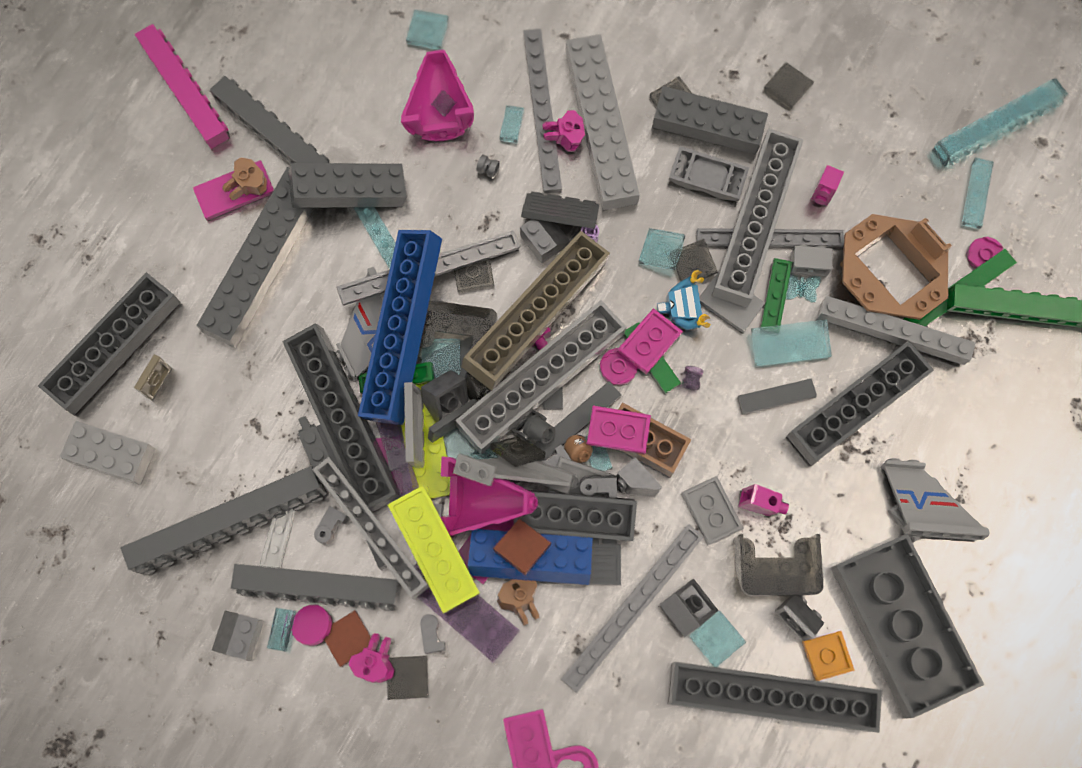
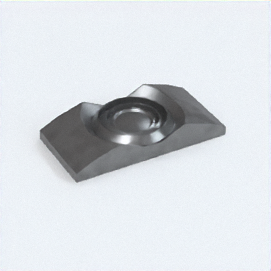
[669,146,749,201]

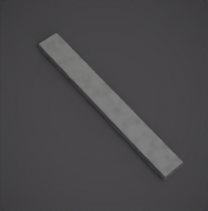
[696,228,844,249]

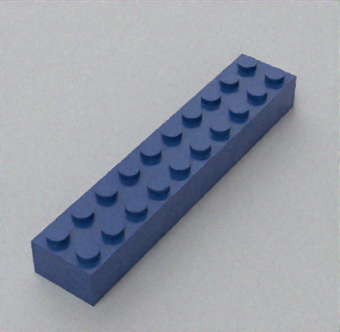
[358,230,443,425]

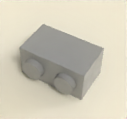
[791,244,832,276]

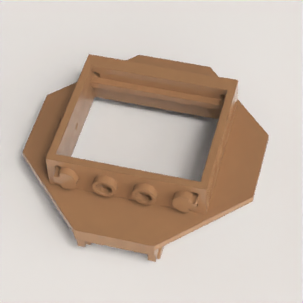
[840,214,952,320]

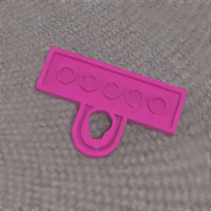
[503,709,599,768]

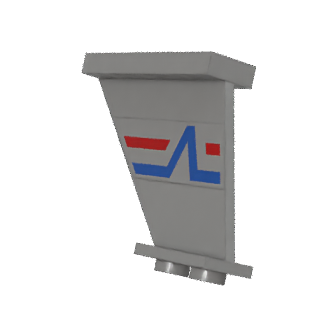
[335,266,385,382]
[881,458,990,541]

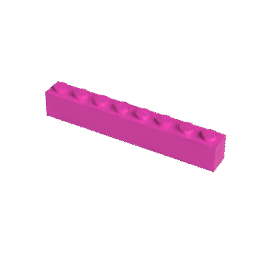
[134,24,229,149]

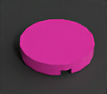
[967,237,1003,269]
[600,348,637,386]
[291,605,332,646]

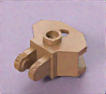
[222,157,267,200]
[497,579,540,625]

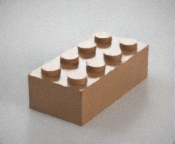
[618,402,692,478]

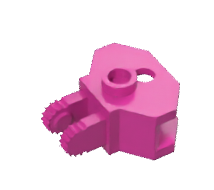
[542,110,585,152]
[348,633,395,683]

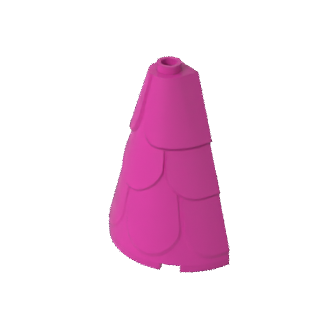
[401,49,474,141]
[440,456,538,536]

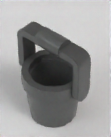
[512,410,555,444]

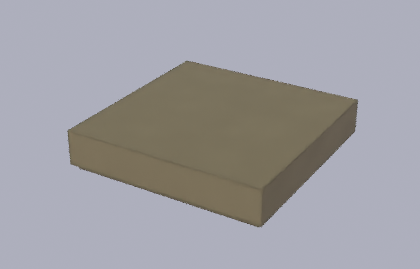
[134,354,172,400]

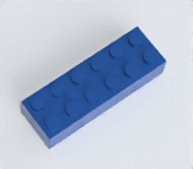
[468,529,593,585]

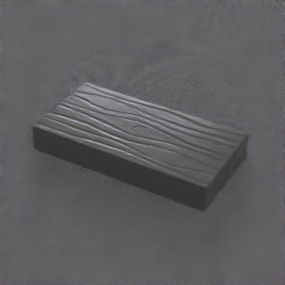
[831,533,985,719]

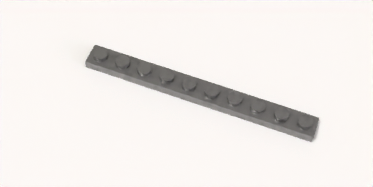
[524,28,562,194]
[336,230,520,306]
[561,524,704,693]

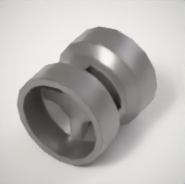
[476,155,500,178]

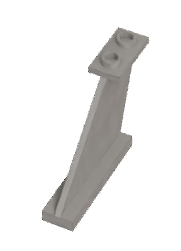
[453,449,575,494]

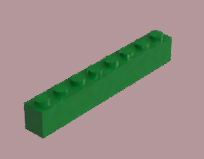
[947,283,1082,328]

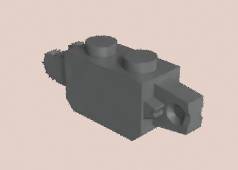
[298,416,331,482]

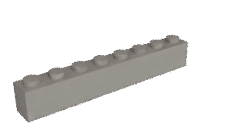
[817,296,976,365]
[312,457,429,600]

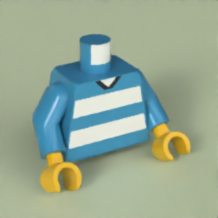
[657,270,711,330]

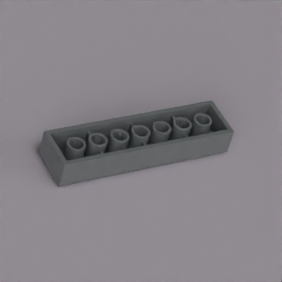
[38,272,180,415]
[787,341,934,466]
[230,564,402,611]

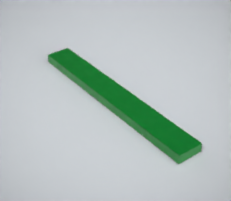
[903,249,1017,327]

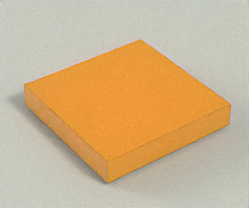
[802,631,855,681]

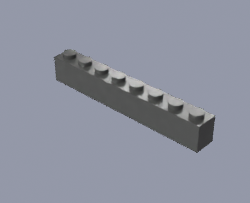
[210,75,330,163]

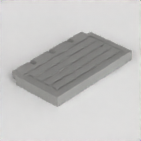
[404,382,425,468]

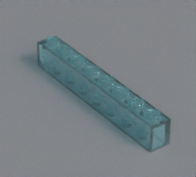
[932,77,1068,167]

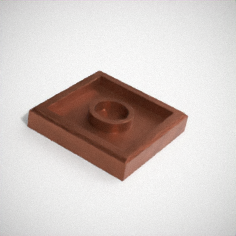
[493,519,551,575]
[324,610,371,667]

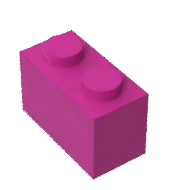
[811,165,844,206]

